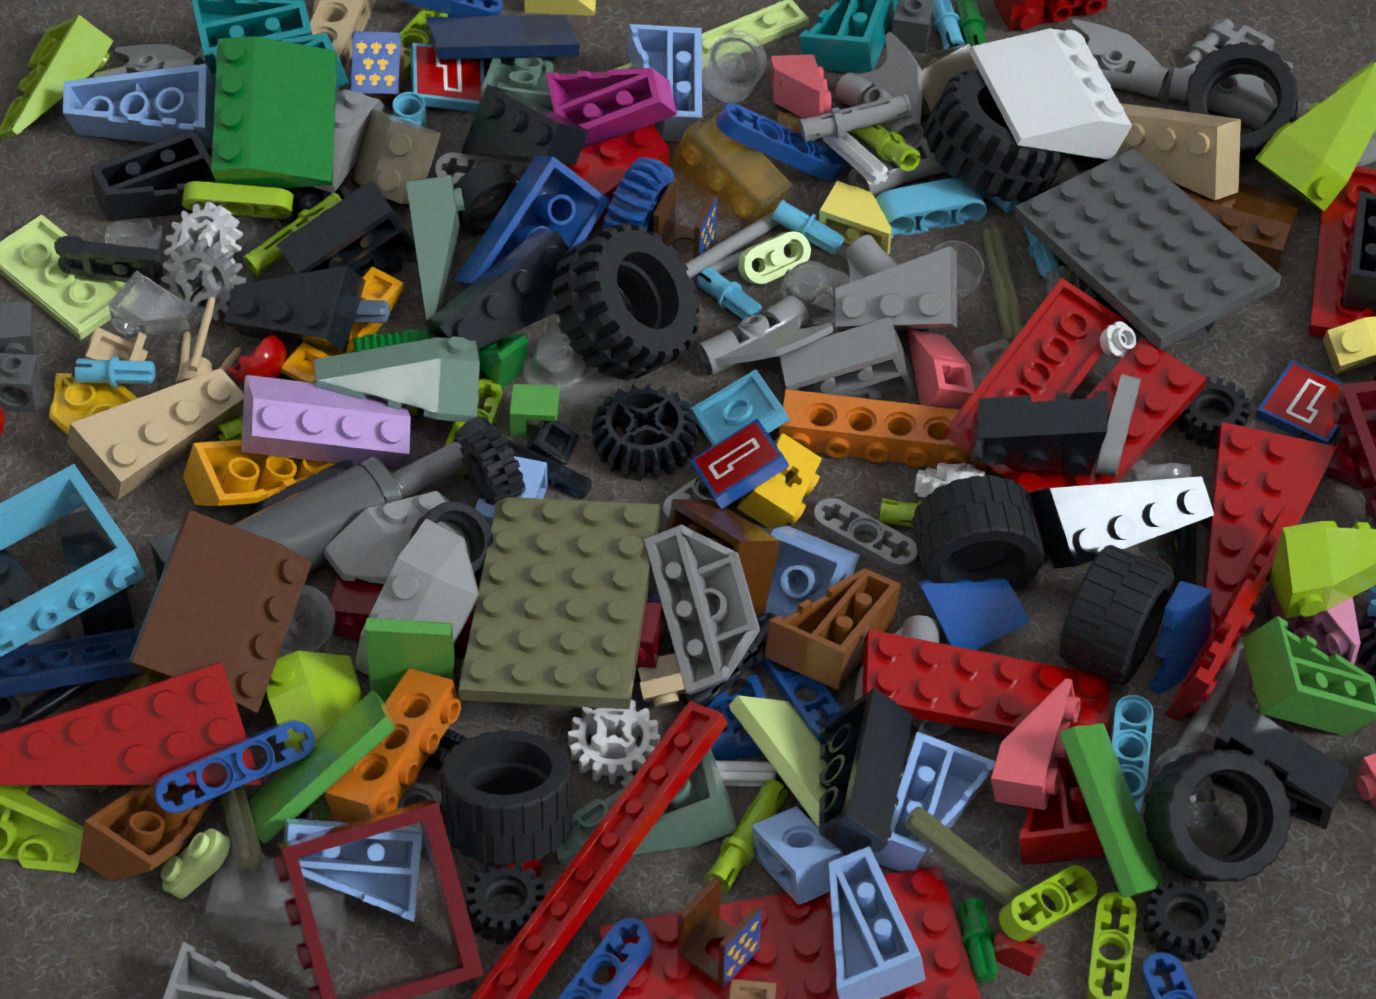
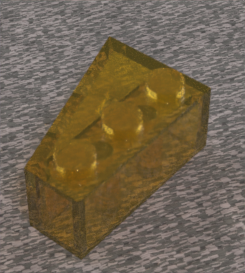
[670,107,793,223]

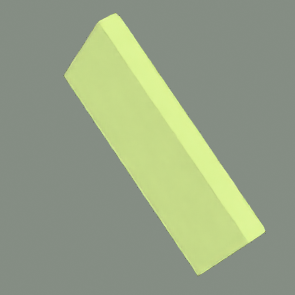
[0,214,140,340]
[729,695,826,828]

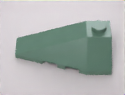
[481,58,553,108]
[406,175,465,334]
[313,337,480,422]
[557,748,736,865]

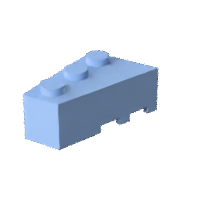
[626,24,702,143]

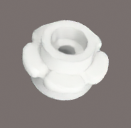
[1100,321,1136,359]

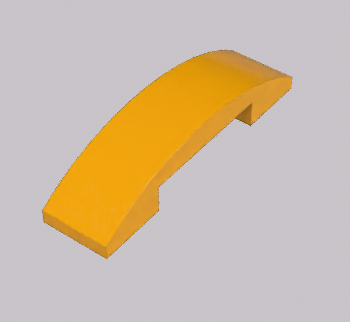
[281,267,404,383]

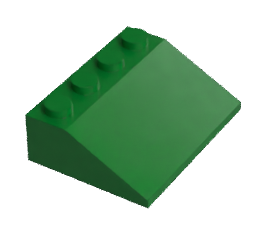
[211,36,337,188]

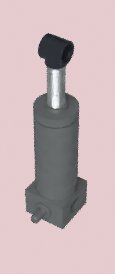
[151,417,509,583]

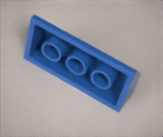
[454,155,610,289]

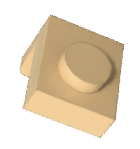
[83,327,148,361]
[638,653,686,707]

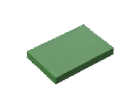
[365,618,457,703]

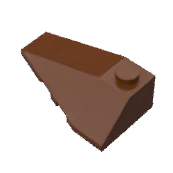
[79,785,219,882]

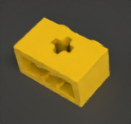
[737,433,822,530]

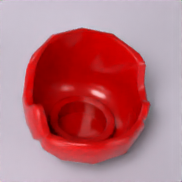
[227,335,287,386]

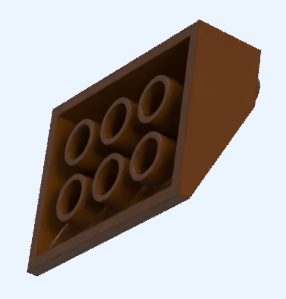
[1173,182,1303,273]
[128,510,312,716]

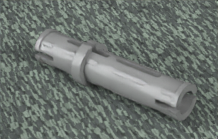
[799,93,912,143]

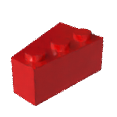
[565,125,669,232]
[1019,719,1105,864]

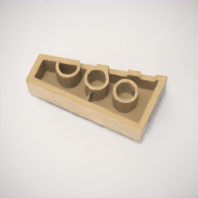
[1114,103,1241,200]
[67,368,244,500]

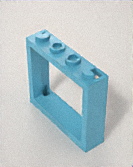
[0,464,146,657]

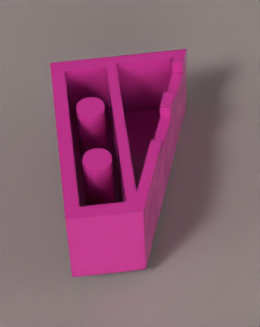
[545,68,678,149]

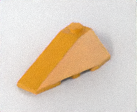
[183,440,337,506]

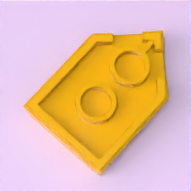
[49,373,138,436]

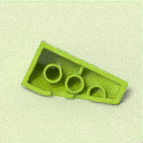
[0,15,113,140]
[1255,61,1376,211]
[1269,521,1376,618]
[266,651,362,821]
[0,785,84,873]

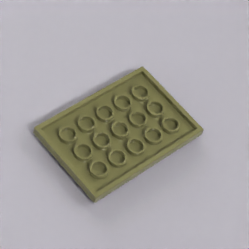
[459,497,660,710]

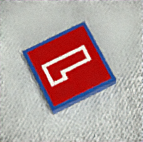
[1256,360,1343,445]
[690,418,790,509]

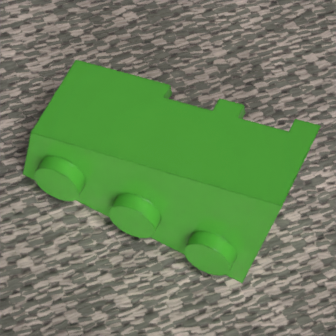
[1242,616,1376,735]

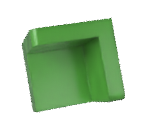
[510,384,561,437]

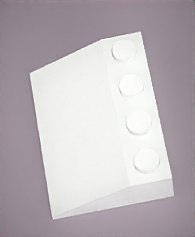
[969,28,1132,160]

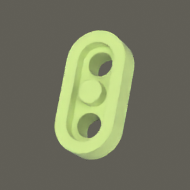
[738,232,811,284]
[161,828,230,899]

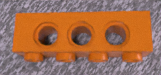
[324,668,461,823]

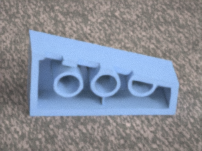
[63,64,216,149]

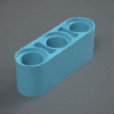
[876,178,987,238]
[1110,695,1154,812]

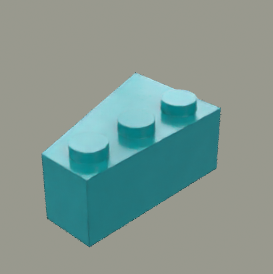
[192,0,312,74]
[799,0,898,74]

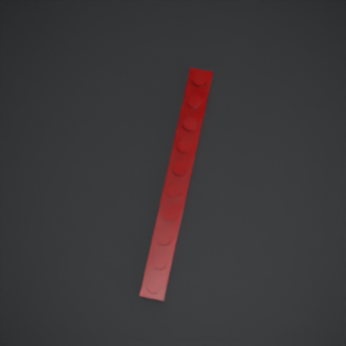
[470,701,728,999]

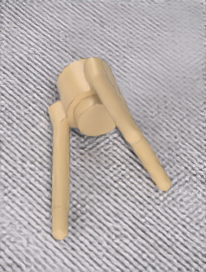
[175,297,242,384]

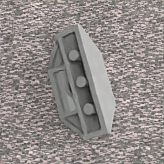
[313,90,390,193]
[323,491,472,584]
[354,519,479,676]
[644,525,760,695]

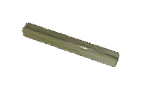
[982,227,1024,347]
[220,785,264,873]
[904,806,1049,921]

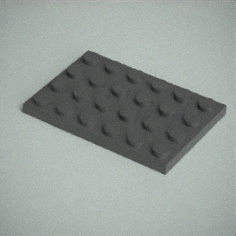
[1014,149,1281,350]

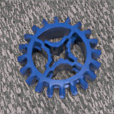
[602,157,674,232]

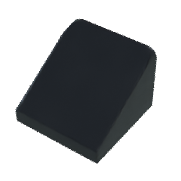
[526,420,579,465]

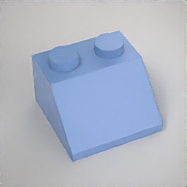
[765,526,860,618]

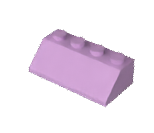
[242,375,411,469]

